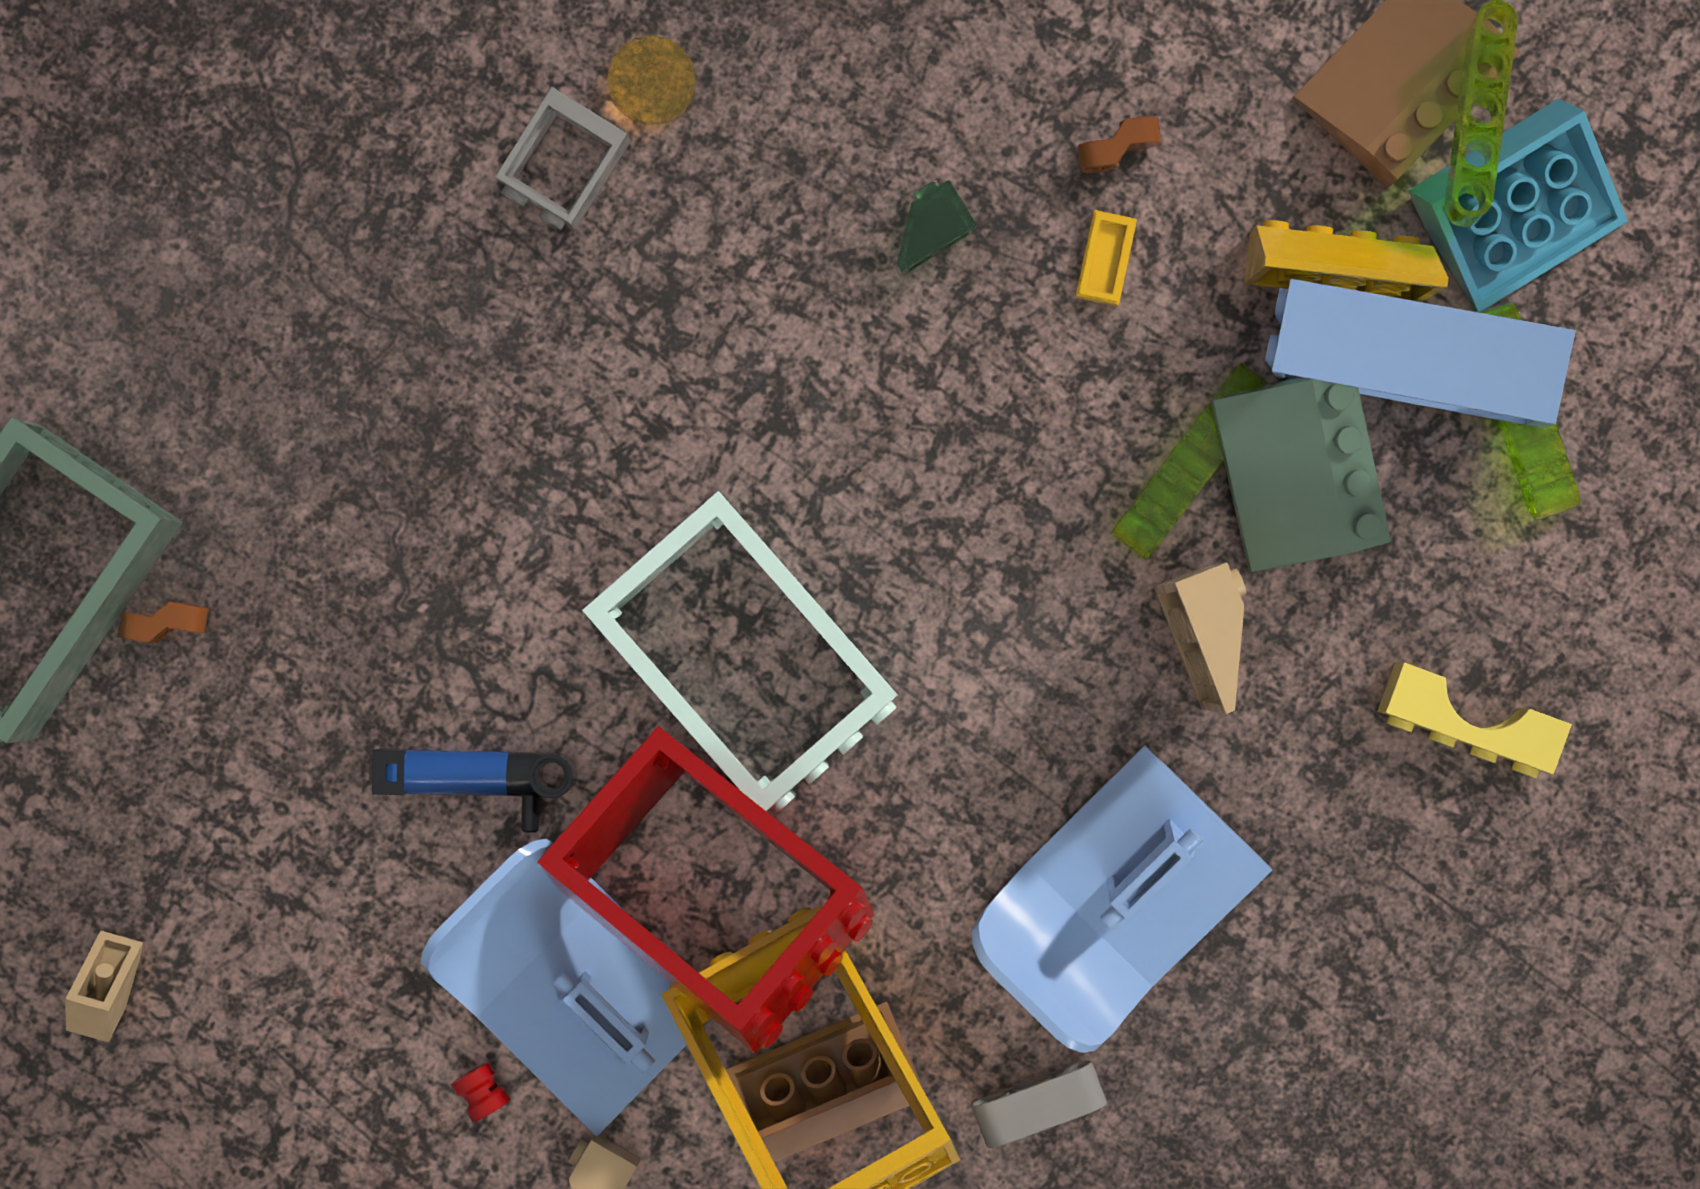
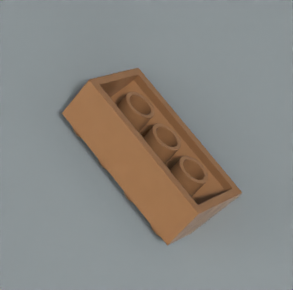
[726,1002,924,1163]

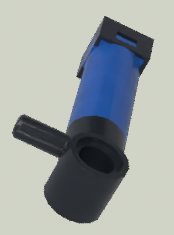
[372,748,578,833]

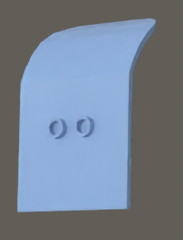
[971,745,1272,1053]
[421,839,711,1137]

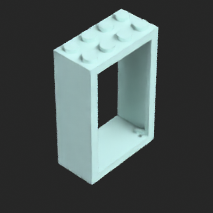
[582,491,898,814]

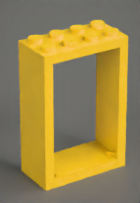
[661,905,960,1189]

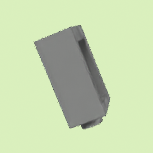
[495,87,631,230]

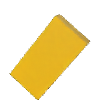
[1075,210,1137,307]

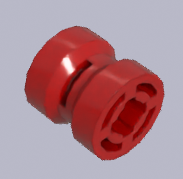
[450,1061,511,1123]

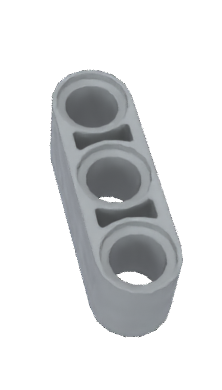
[971,1060,1107,1148]

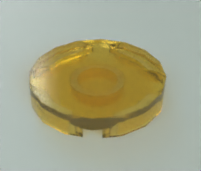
[608,35,696,125]

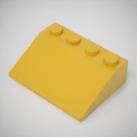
[1244,220,1449,302]

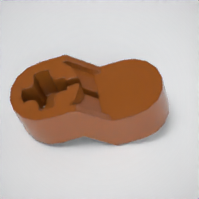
[1078,116,1161,173]
[117,601,209,644]

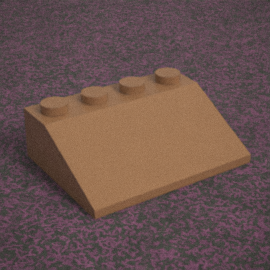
[1293,0,1521,188]

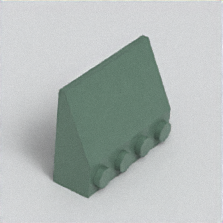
[1210,376,1391,572]

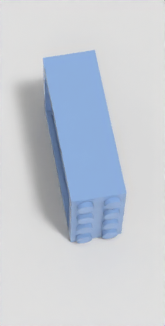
[1265,279,1576,428]

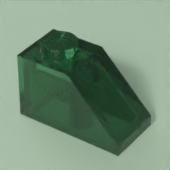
[896,180,977,277]

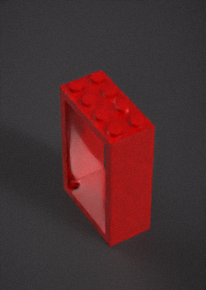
[537,726,875,1054]

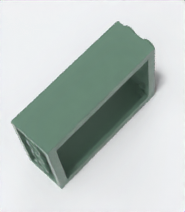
[0,417,183,745]

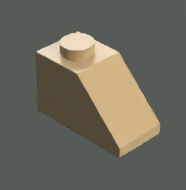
[65,931,143,1042]
[568,1134,641,1189]

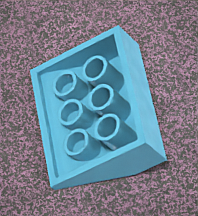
[1408,99,1628,313]

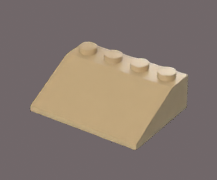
[1153,562,1247,714]

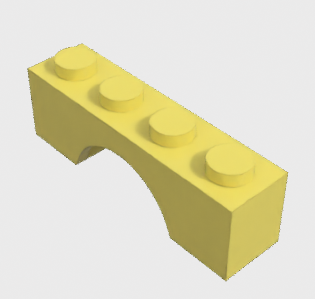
[1377,662,1572,779]

